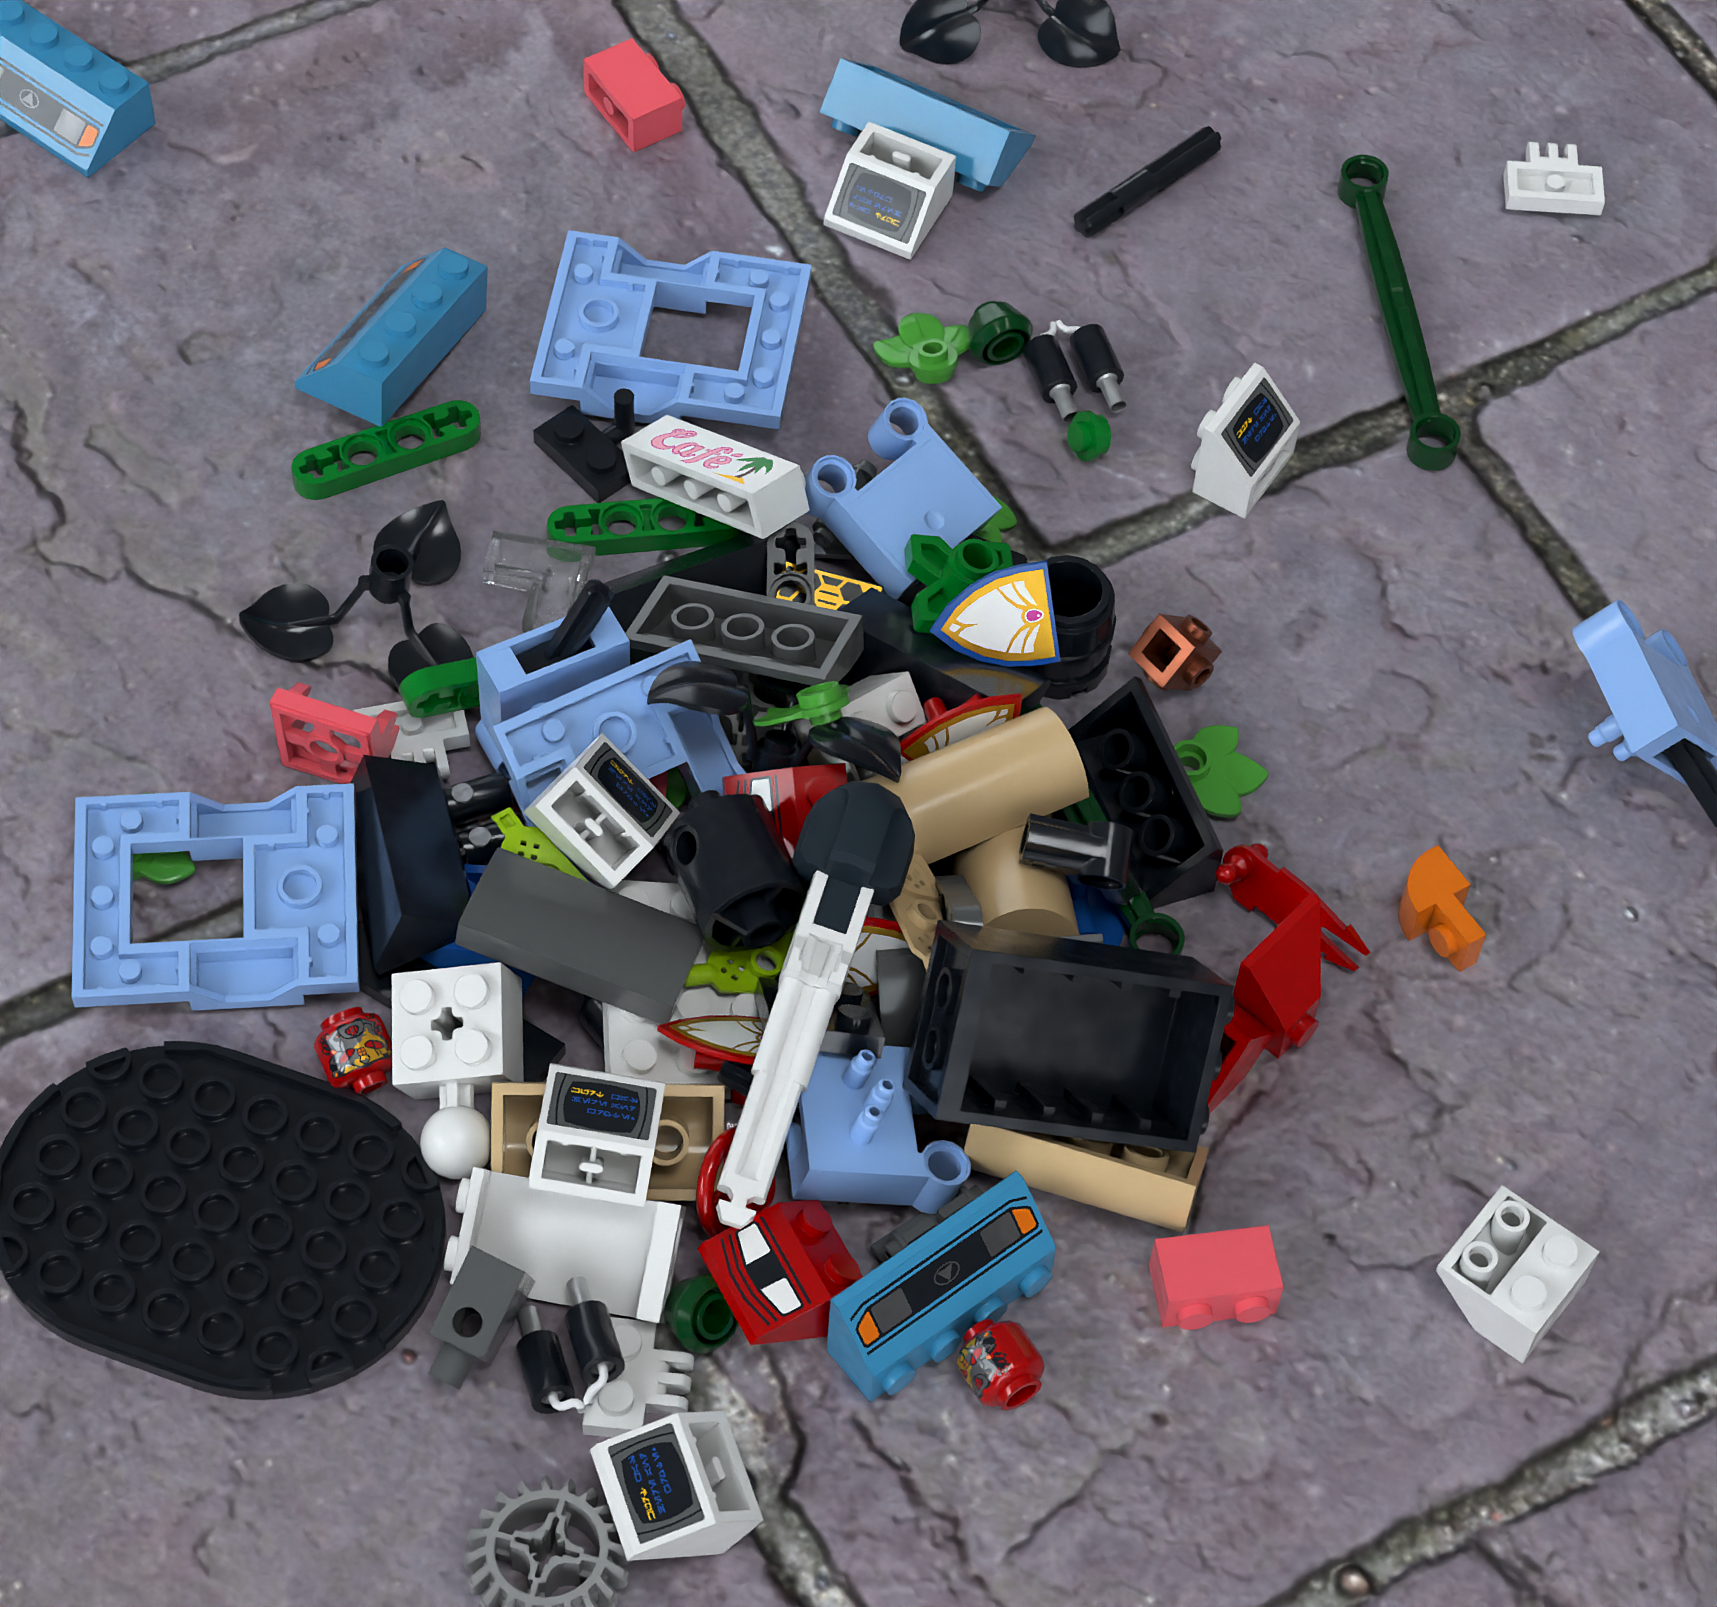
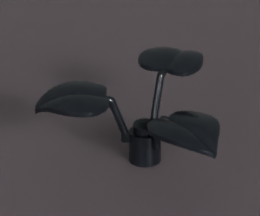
[899,0,1121,68]
[239,500,474,688]
[647,661,902,783]

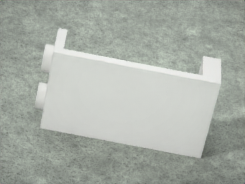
[444,1167,686,1323]

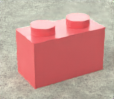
[583,38,685,153]
[1149,1225,1284,1330]

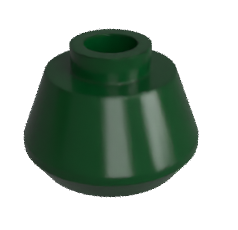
[968,301,1033,365]
[664,1273,738,1354]

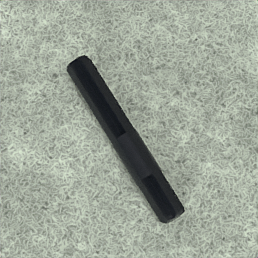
[1073,126,1222,237]

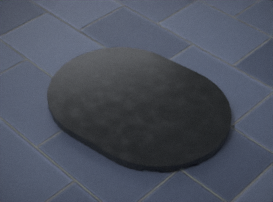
[0,1041,447,1400]

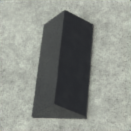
[603,533,800,666]
[838,587,1051,722]
[1068,676,1224,909]
[350,755,472,975]

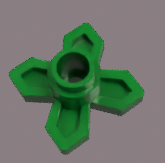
[904,534,1013,634]

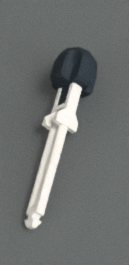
[716,781,915,1230]

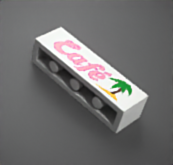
[621,415,810,539]

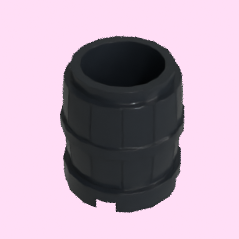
[1025,555,1117,700]

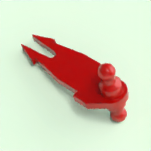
[1215,844,1371,971]

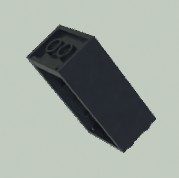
[902,920,1235,1153]

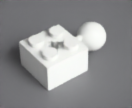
[392,962,524,1179]

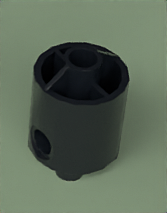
[660,790,808,952]

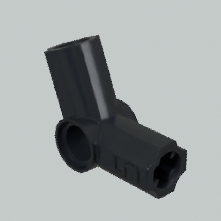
[1019,813,1146,905]

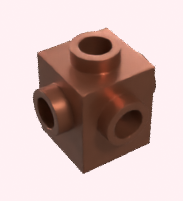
[1128,613,1222,691]

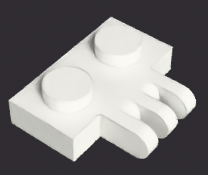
[1504,141,1605,215]
[353,701,470,779]
[582,1317,694,1438]

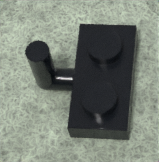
[533,388,635,503]

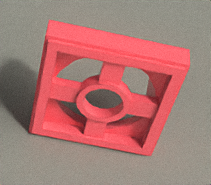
[269,682,400,784]

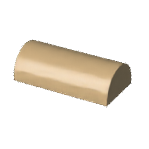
[862,707,1089,865]
[950,813,1080,937]
[491,1081,725,1201]
[964,1124,1209,1233]

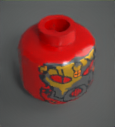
[314,1007,392,1095]
[956,1319,1045,1411]

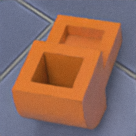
[1398,845,1487,972]

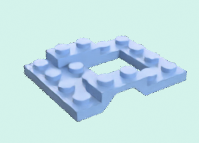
[530,230,812,430]
[489,639,746,884]
[72,783,360,1011]

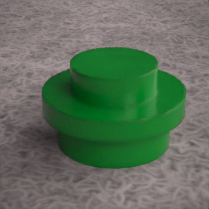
[1067,410,1111,461]

